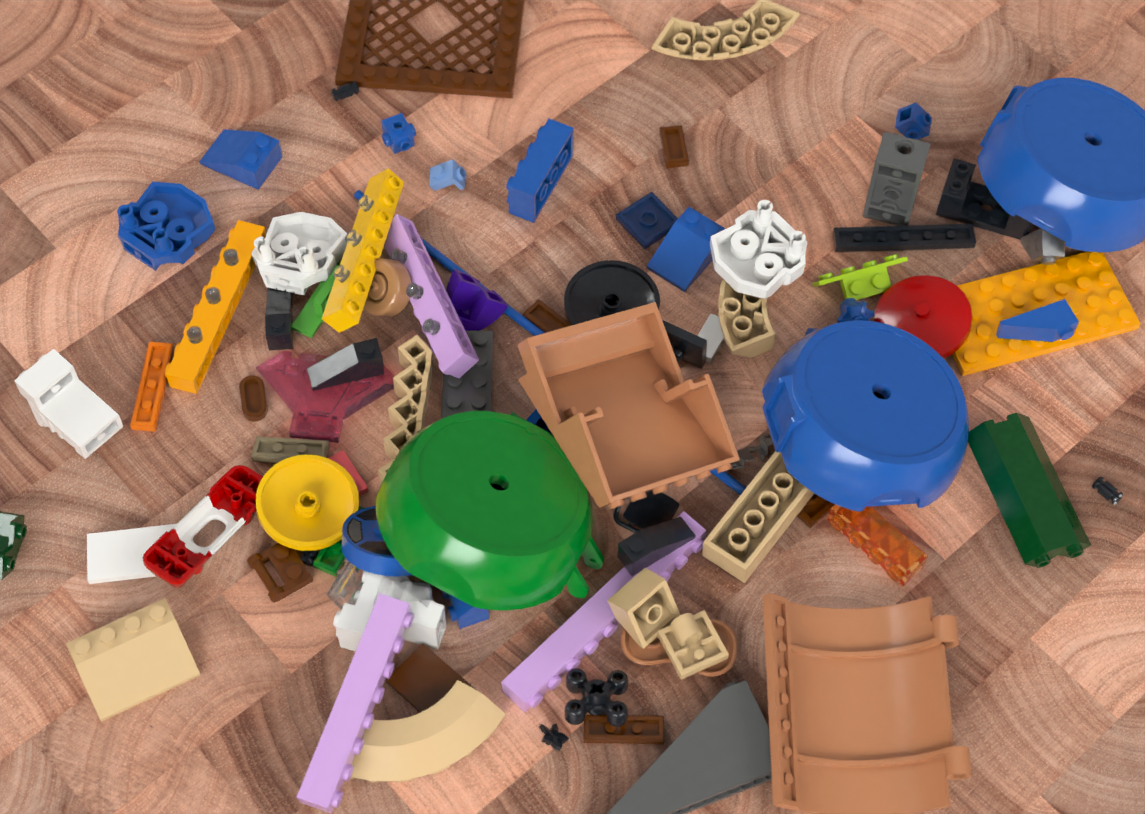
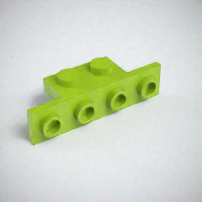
[812,254,908,300]

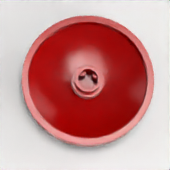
[874,275,972,359]

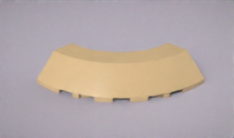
[652,0,800,60]
[718,243,775,358]
[351,680,506,782]

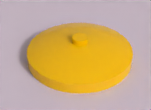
[256,455,359,551]

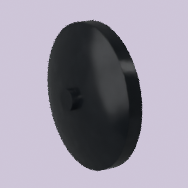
[564,260,660,326]

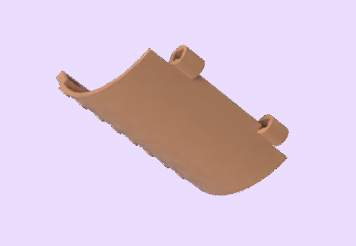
[763,593,972,814]

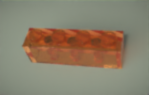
[828,504,928,586]

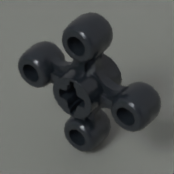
[564,668,629,727]

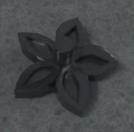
[539,724,569,751]

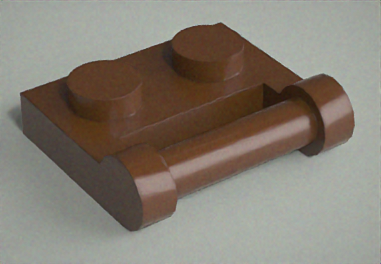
[247,543,313,602]

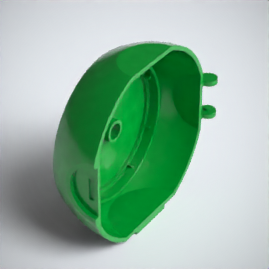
[376,411,605,611]

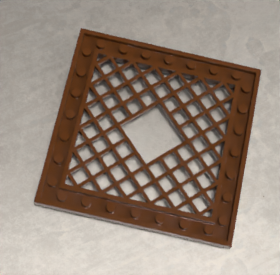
[335,0,525,99]

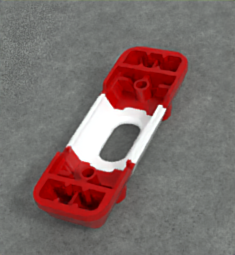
[143,465,263,588]

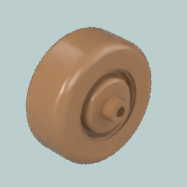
[363,258,412,317]

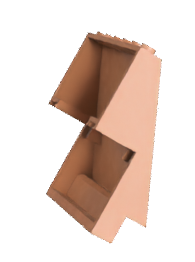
[517,302,740,509]

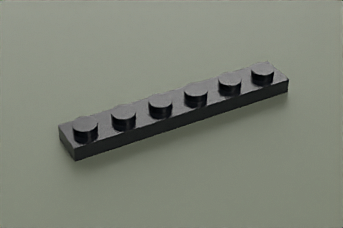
[833,224,976,252]

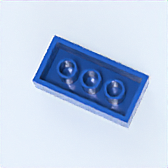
[506,118,574,223]

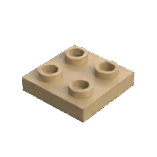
[657,610,729,679]

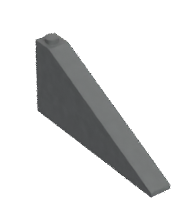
[607,680,772,814]

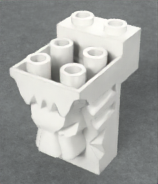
[14,349,123,459]
[333,571,447,651]

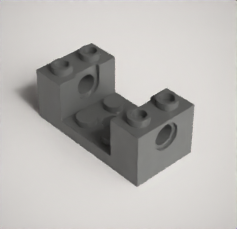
[862,132,931,226]

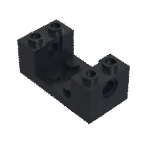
[936,158,1032,240]

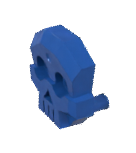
[117,182,215,271]

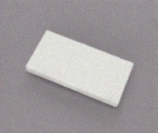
[87,524,176,584]

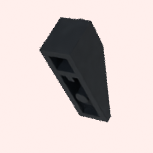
[265,288,293,351]
[307,338,384,391]
[617,516,696,576]

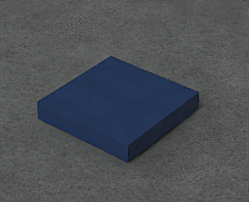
[616,192,678,249]

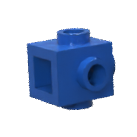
[895,102,932,139]
[381,113,416,154]

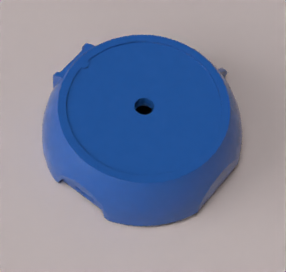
[977,78,1145,252]
[762,320,969,511]

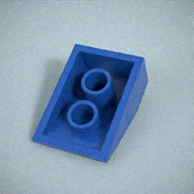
[199,129,282,190]
[647,207,725,292]

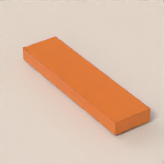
[130,342,174,432]

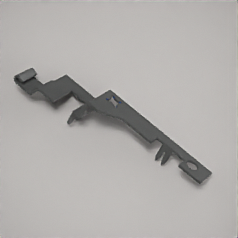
[731,434,773,469]

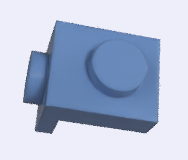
[430,159,467,191]

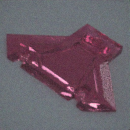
[256,351,394,443]

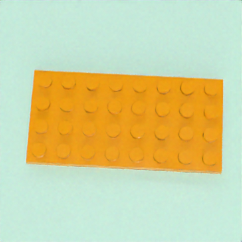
[952,251,1141,376]

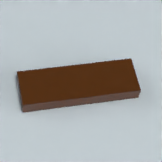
[583,714,664,744]

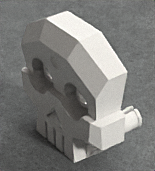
[710,200,807,299]
[251,212,349,296]

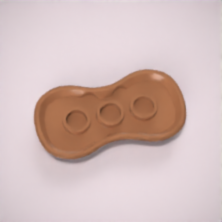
[621,619,737,676]

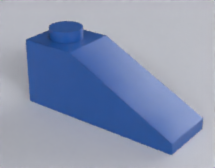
[996,299,1079,342]

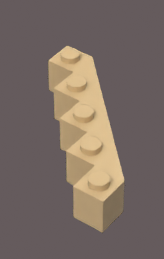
[378,335,433,485]

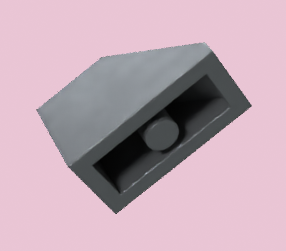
[1020,228,1065,265]

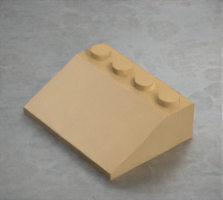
[66,598,201,722]

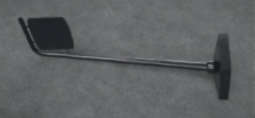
[613,320,707,533]

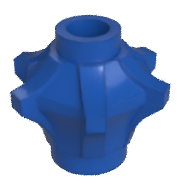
[837,298,874,323]

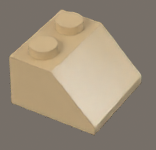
[607,568,680,649]

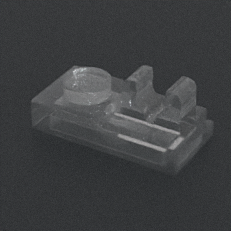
[326,558,364,609]

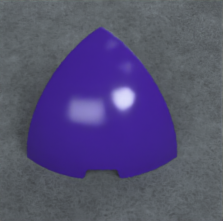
[446,269,508,331]

